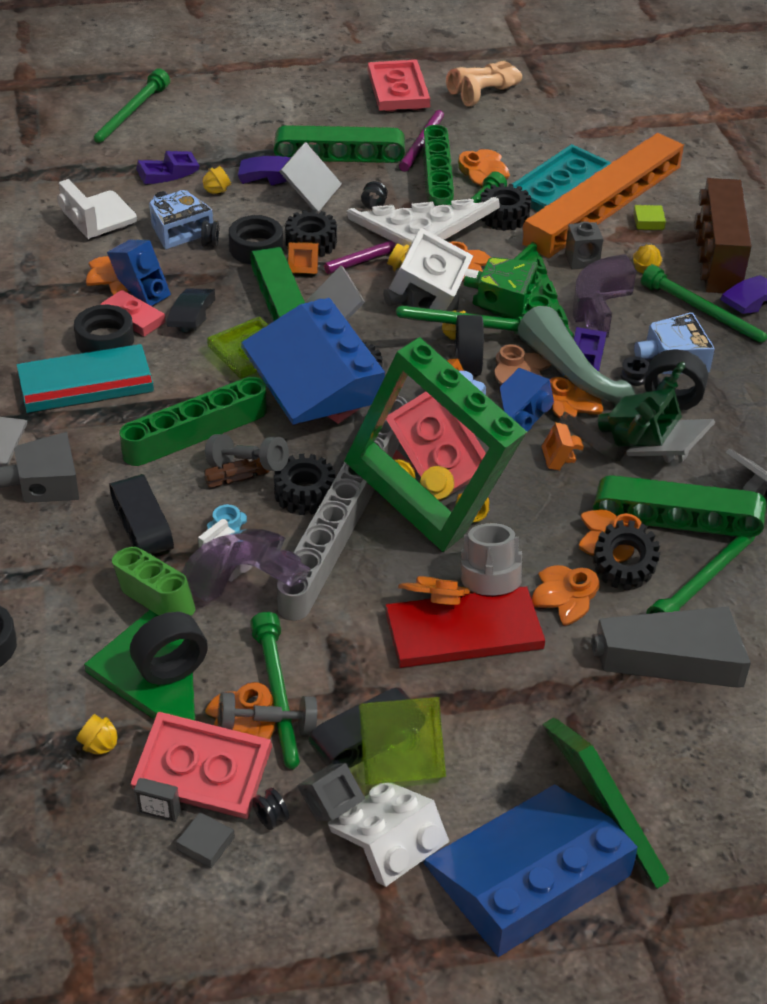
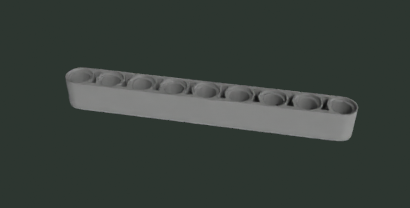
[277,395,407,621]

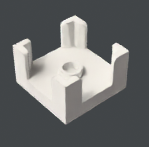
[389,227,473,311]

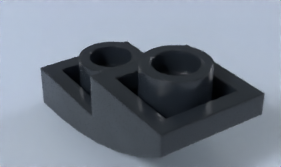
[167,288,216,332]

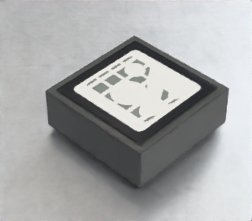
[134,778,181,822]

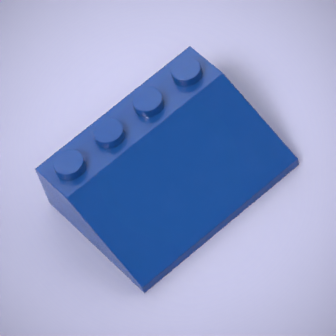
[241,298,385,425]
[424,784,638,957]

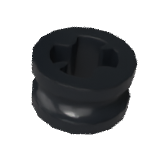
[361,181,388,210]
[201,220,219,247]
[620,356,649,386]
[252,787,289,830]

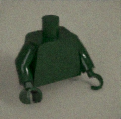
[598,361,686,446]

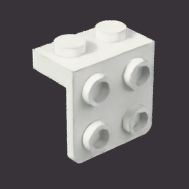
[57,179,137,239]
[328,783,449,887]

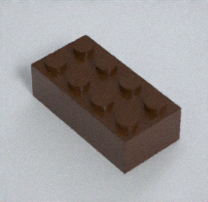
[694,178,752,293]

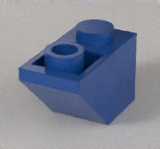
[107,240,171,306]
[500,368,554,432]

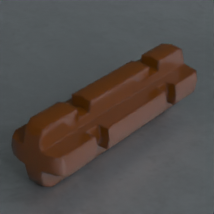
[204,458,270,488]

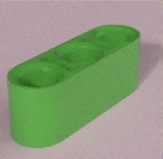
[112,547,196,616]

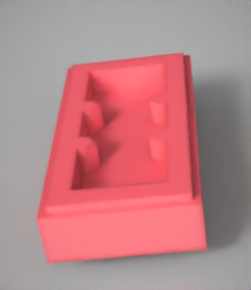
[100,290,166,336]

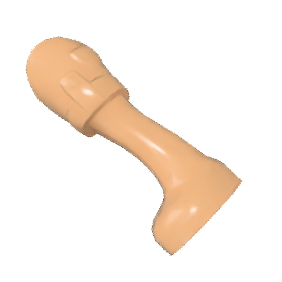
[446,61,522,107]

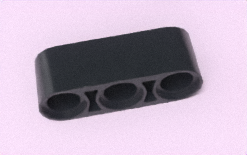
[109,474,174,555]
[308,687,425,768]

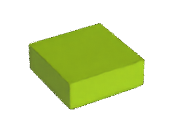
[633,205,666,230]

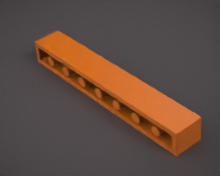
[522,133,684,258]

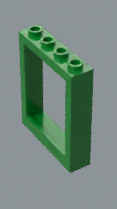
[344,337,527,553]

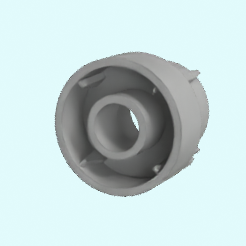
[461,523,522,595]

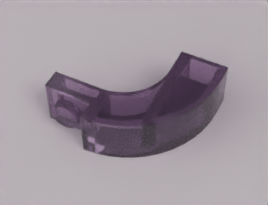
[573,254,636,338]
[181,529,311,602]

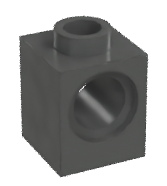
[565,222,603,269]
[297,763,366,821]

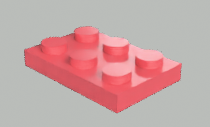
[368,60,430,112]
[386,392,486,501]
[131,711,272,820]

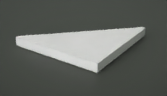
[347,197,500,246]

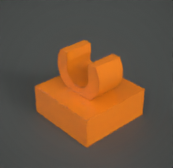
[288,242,318,274]
[541,422,584,471]

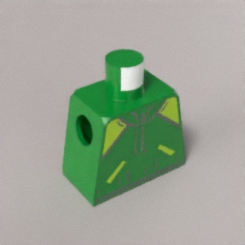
[464,257,538,318]

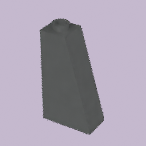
[591,606,751,688]

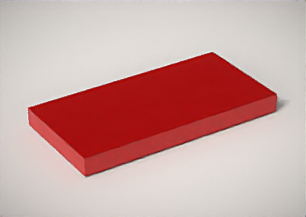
[385,586,545,668]

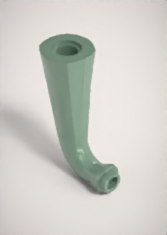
[518,306,635,405]

